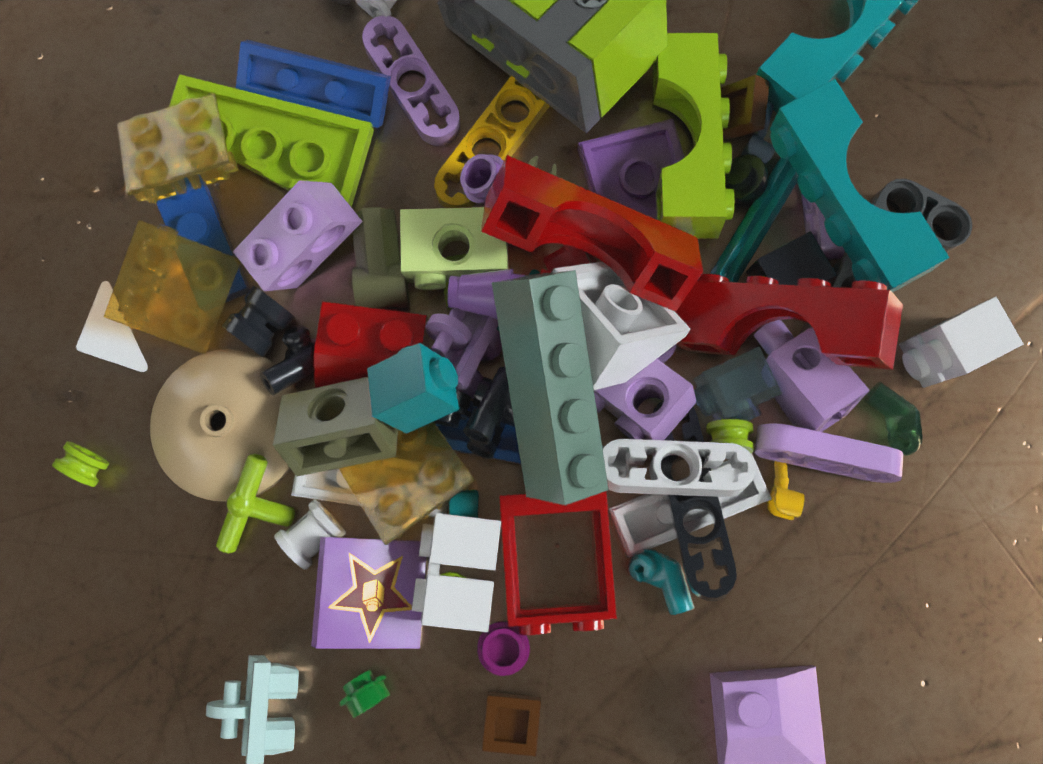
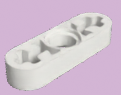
[603,439,756,497]

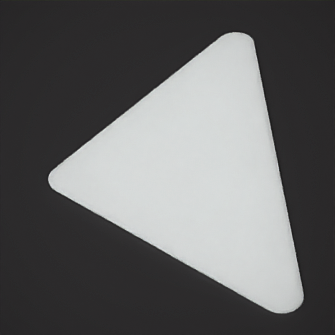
[76,281,148,372]

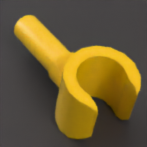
[767,461,805,520]

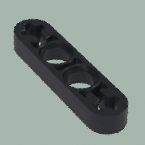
[653,401,737,601]

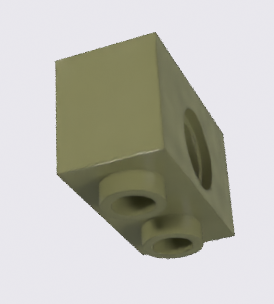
[273,377,398,477]

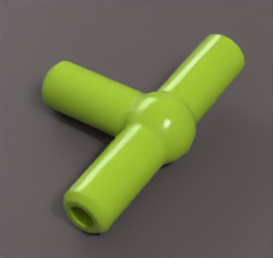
[216,454,295,554]

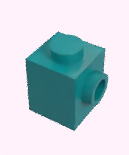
[367,343,459,434]

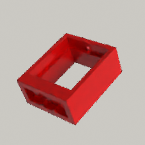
[499,491,617,635]

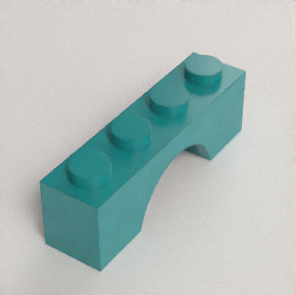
[756,0,919,113]
[770,79,950,293]

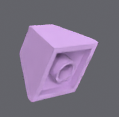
[710,665,826,764]

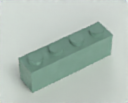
[492,270,609,505]

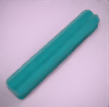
[710,158,798,282]

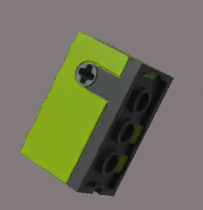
[437,0,667,133]

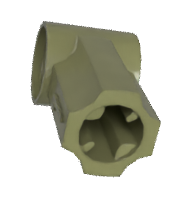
[352,207,410,310]

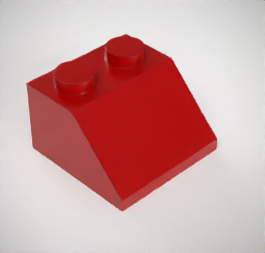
[314,301,430,388]

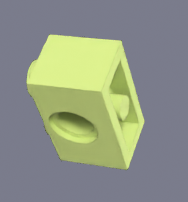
[400,207,508,290]

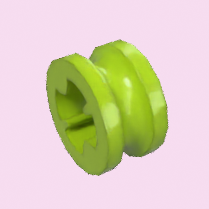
[706,419,754,453]
[52,441,110,487]

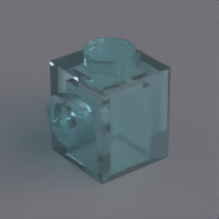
[694,347,782,421]

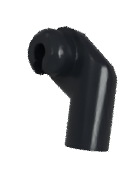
[260,325,316,395]

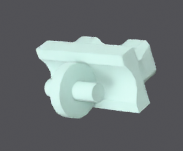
[206,655,299,764]

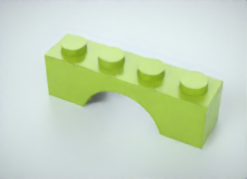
[652,33,735,239]

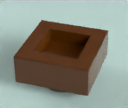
[721,75,770,140]
[482,692,541,757]

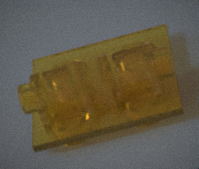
[117,93,238,204]
[103,220,241,354]
[339,422,474,545]

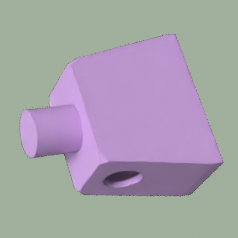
[754,320,870,432]

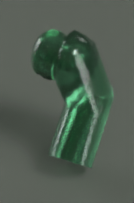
[864,381,923,456]

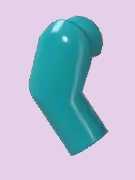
[628,549,695,615]

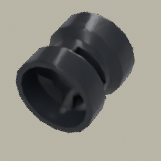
[221,286,295,357]

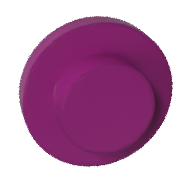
[477,621,530,676]

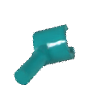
[449,490,479,518]

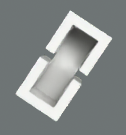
[899,297,1024,388]
[412,513,501,632]

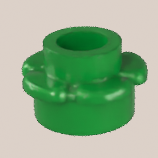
[339,670,391,719]

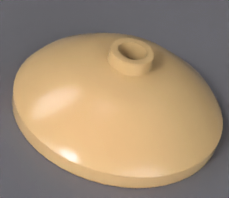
[150,349,299,502]

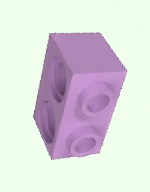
[233,180,363,292]
[594,359,697,440]

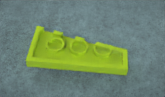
[165,74,374,208]

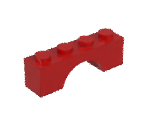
[481,155,703,312]
[675,274,903,370]

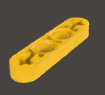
[434,75,549,208]

